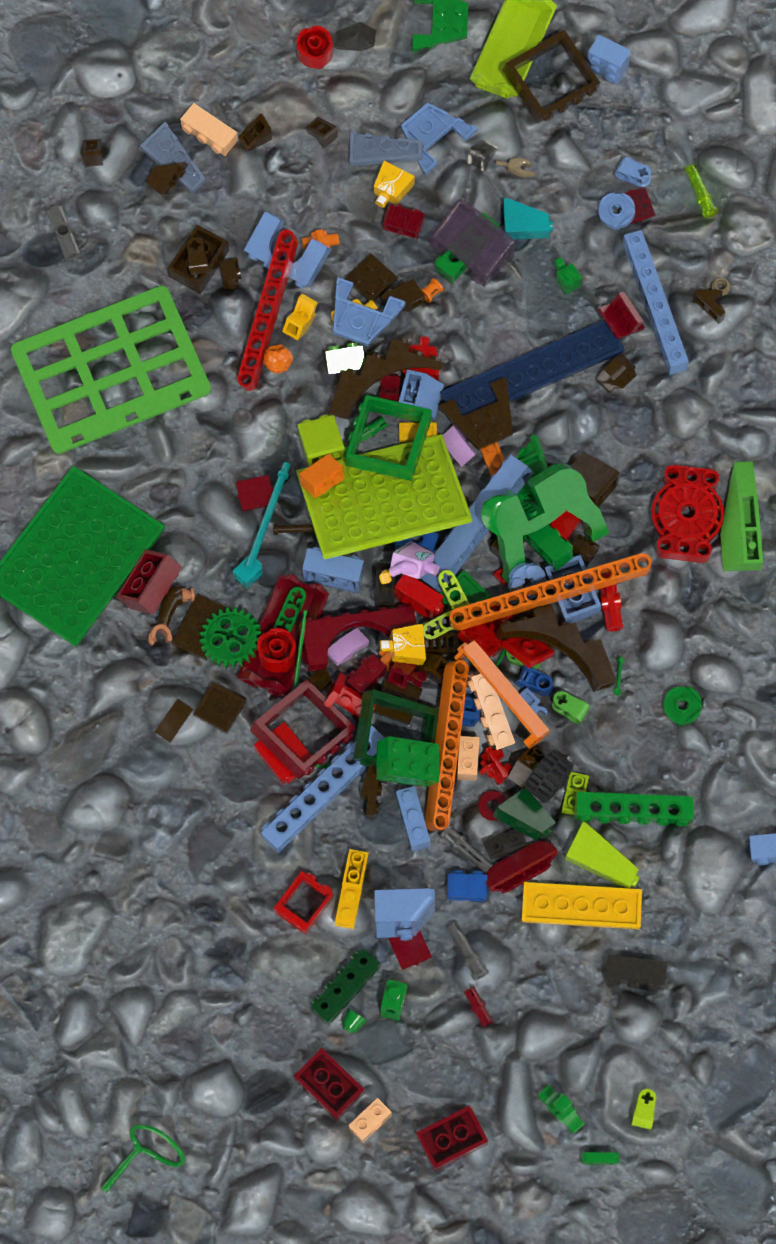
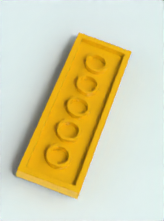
[522,882,642,930]

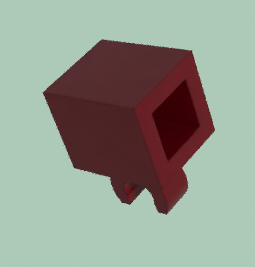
[387,662,427,689]

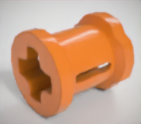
[420,278,443,303]

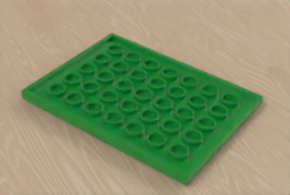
[0,466,166,648]

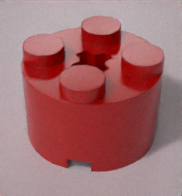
[296,26,333,69]
[257,628,297,673]

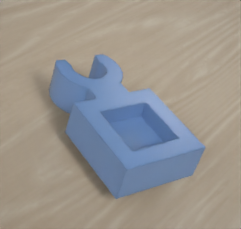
[520,688,548,716]

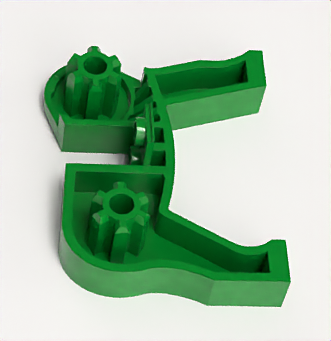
[481,463,609,585]

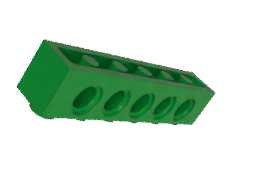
[574,792,694,827]

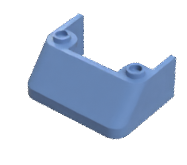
[375,888,435,941]

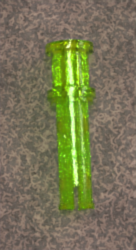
[685,164,718,218]

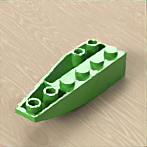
[720,461,763,572]

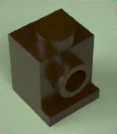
[219,258,241,289]

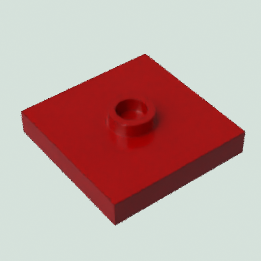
[501,638,555,668]

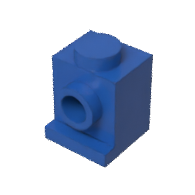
[462,695,480,727]

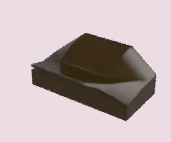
[596,354,637,393]

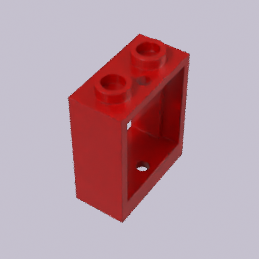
[394,574,445,621]
[273,871,334,935]

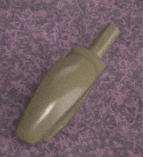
[496,158,535,178]

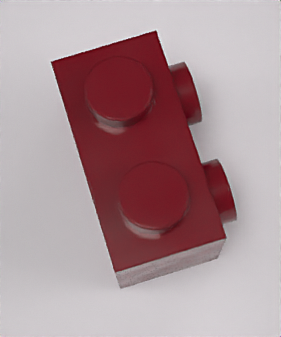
[347,654,387,696]

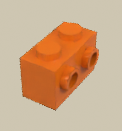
[299,454,345,499]

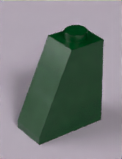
[493,788,556,841]

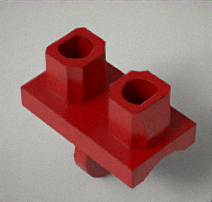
[479,746,513,785]

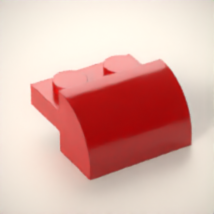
[457,613,508,658]

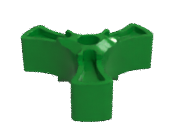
[538,1085,585,1134]

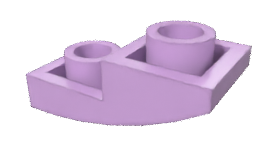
[443,425,477,467]
[328,628,369,666]

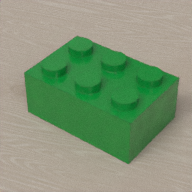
[377,736,439,787]

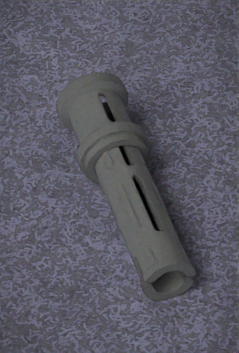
[440,824,493,874]
[447,922,489,981]

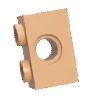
[457,736,480,781]
[348,1098,392,1143]

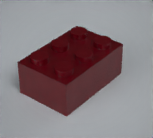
[116,550,182,615]
[293,1047,365,1121]
[416,1105,489,1172]

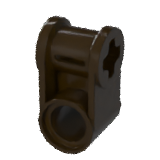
[187,237,209,275]

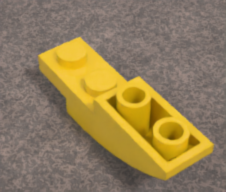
[335,849,369,929]

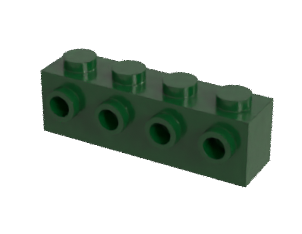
[310,948,381,1026]

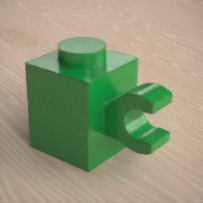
[554,257,582,295]

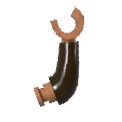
[148,585,194,646]

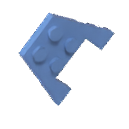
[401,103,478,175]
[333,277,406,347]

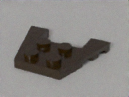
[439,377,513,450]

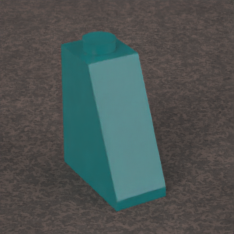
[503,198,553,240]

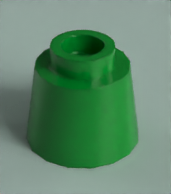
[342,1008,367,1034]

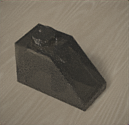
[334,22,376,51]
[375,562,396,608]

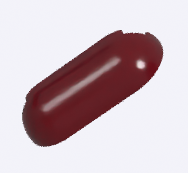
[486,841,557,893]

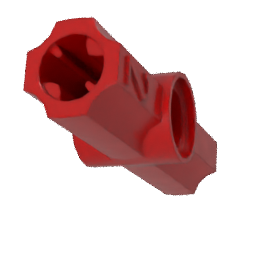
[600,572,623,632]

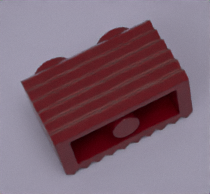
[383,204,425,239]

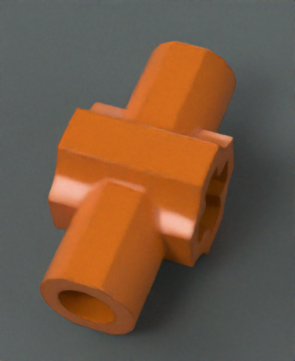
[301,229,339,250]

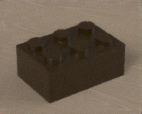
[167,224,229,294]

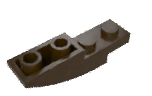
[361,755,388,820]

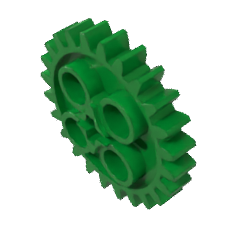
[199,607,262,669]

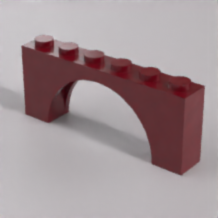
[298,605,417,672]

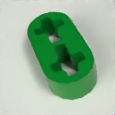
[581,1152,620,1165]

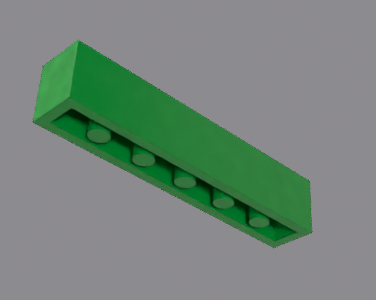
[482,485,573,571]

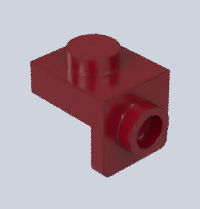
[380,375,400,401]

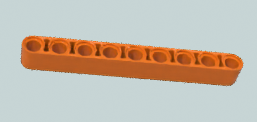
[425,660,469,831]

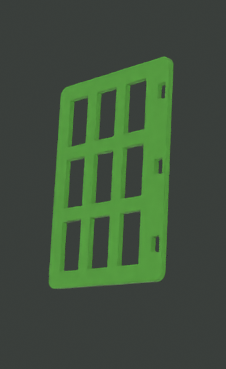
[11,286,211,454]

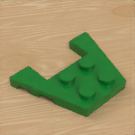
[412,0,468,52]

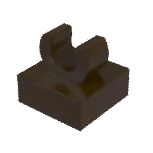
[308,668,332,691]

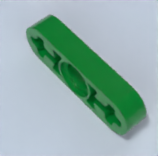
[274,587,306,634]

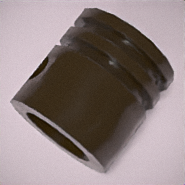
[572,534,600,565]

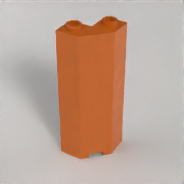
[454,640,551,749]

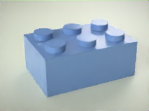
[302,547,364,594]
[544,555,601,624]

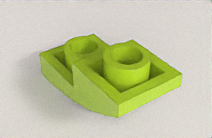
[562,772,589,815]

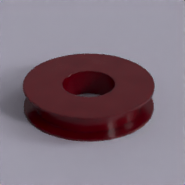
[478,791,506,821]

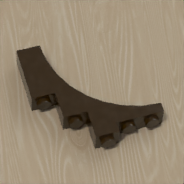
[329,337,445,420]
[496,606,617,692]

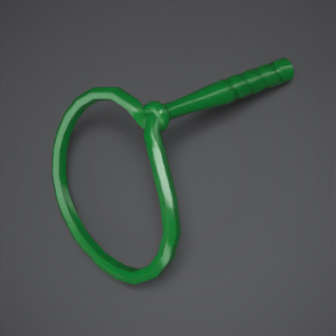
[101,1124,185,1193]

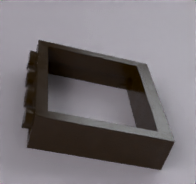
[502,30,601,124]

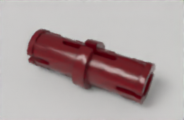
[463,986,493,1028]

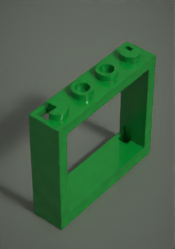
[343,395,432,481]

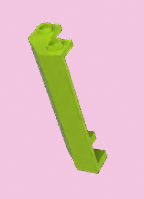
[470,0,557,98]

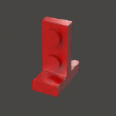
[323,673,376,718]

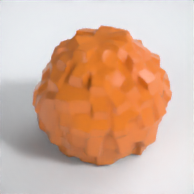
[263,344,293,374]

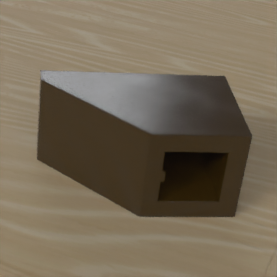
[145,162,188,195]
[381,279,425,312]
[507,747,546,788]

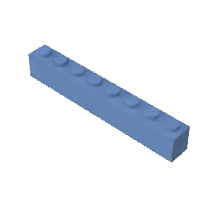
[421,455,534,593]

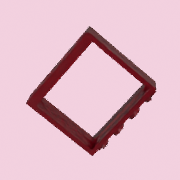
[250,680,356,779]

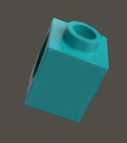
[233,556,263,589]

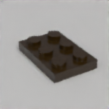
[172,594,232,661]

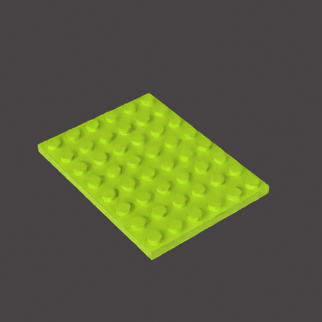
[296,434,472,560]

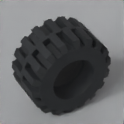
[525,750,573,803]

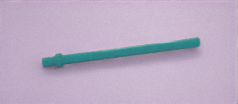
[245,462,290,571]

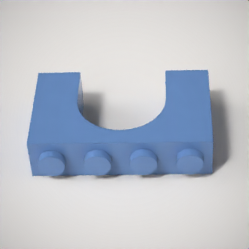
[244,211,332,288]

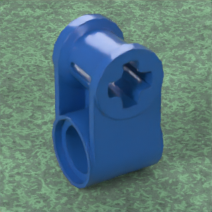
[515,665,553,697]

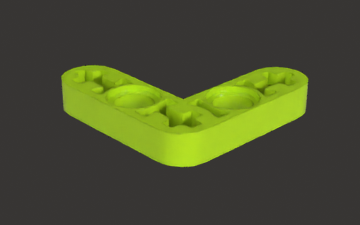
[423,570,473,639]

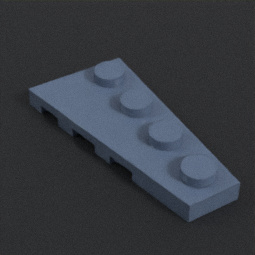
[140,121,206,194]
[349,131,423,166]

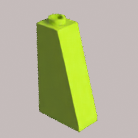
[565,822,640,889]

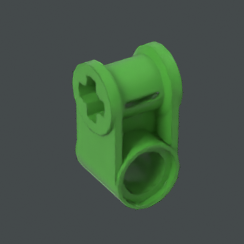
[552,691,590,724]

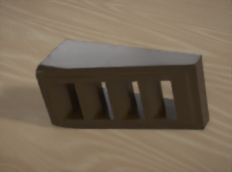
[424,633,458,655]

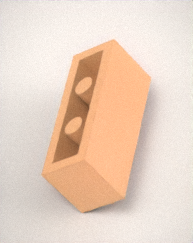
[180,103,238,156]

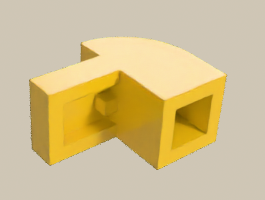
[282,294,318,341]

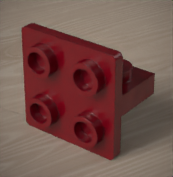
[598,292,645,339]

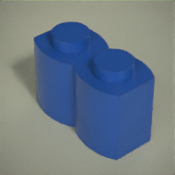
[447,870,487,901]

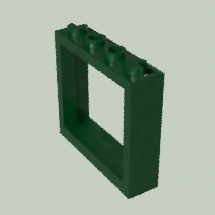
[353,689,439,767]

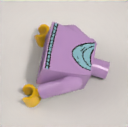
[379,541,440,584]

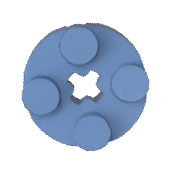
[598,192,635,230]
[508,562,547,600]

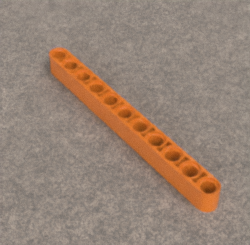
[450,553,652,630]

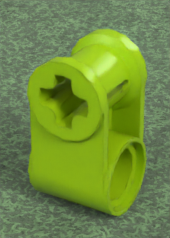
[631,1089,656,1130]

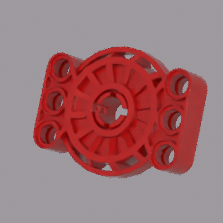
[651,465,724,563]

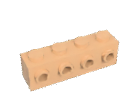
[467,671,515,750]

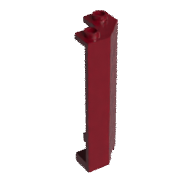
[237,574,330,696]

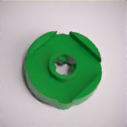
[663,686,702,726]

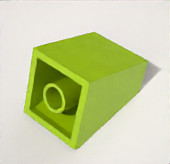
[297,415,345,467]

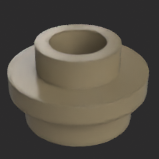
[712,278,730,296]

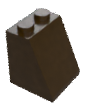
[571,452,620,508]

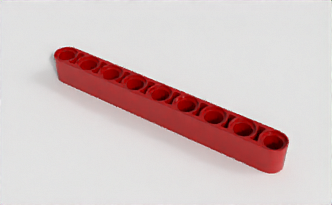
[237,230,298,391]

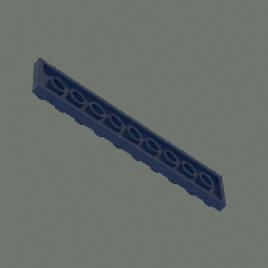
[440,320,625,426]

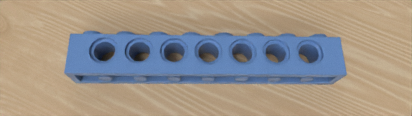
[623,230,689,375]
[261,726,385,853]

